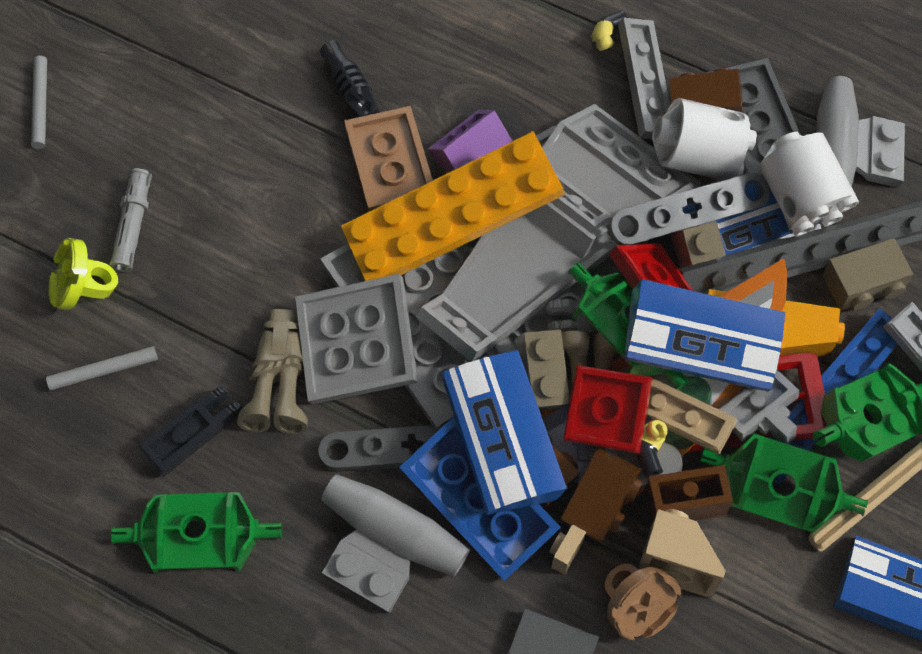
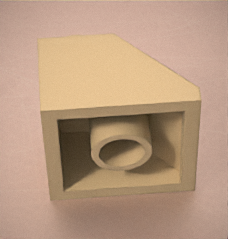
[638,509,726,598]

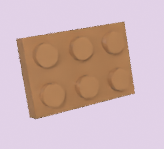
[344,106,433,212]

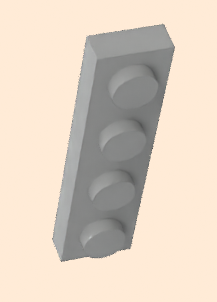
[618,18,670,139]

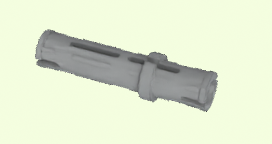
[109,168,152,272]

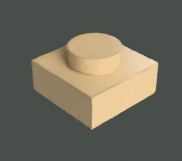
[549,524,586,575]

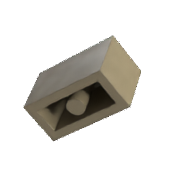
[822,238,914,311]
[515,329,570,411]

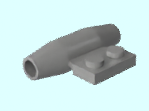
[816,76,905,188]
[321,474,469,613]

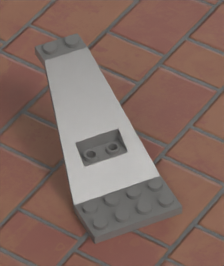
[417,104,701,362]

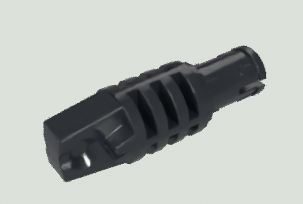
[320,40,380,117]

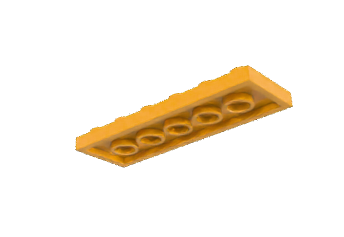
[341,131,565,281]

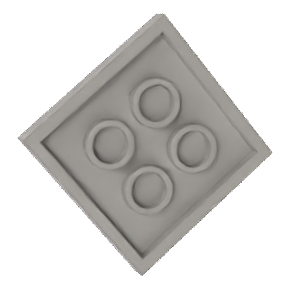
[295,274,418,404]

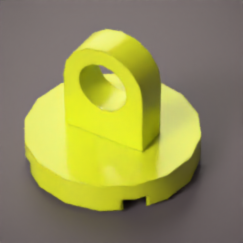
[48,238,118,310]

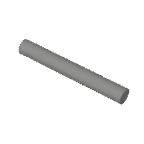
[31,56,47,149]
[46,346,158,391]

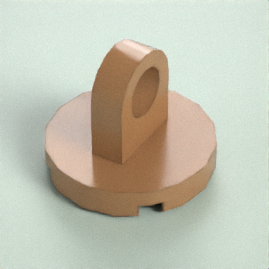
[605,564,681,640]

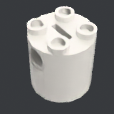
[652,98,757,180]
[759,132,859,237]

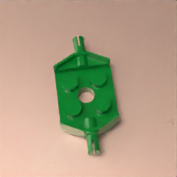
[568,262,689,390]
[813,363,922,462]
[700,432,868,532]
[111,492,282,574]

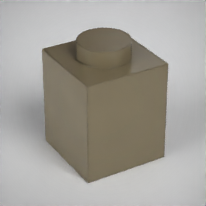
[670,221,726,268]

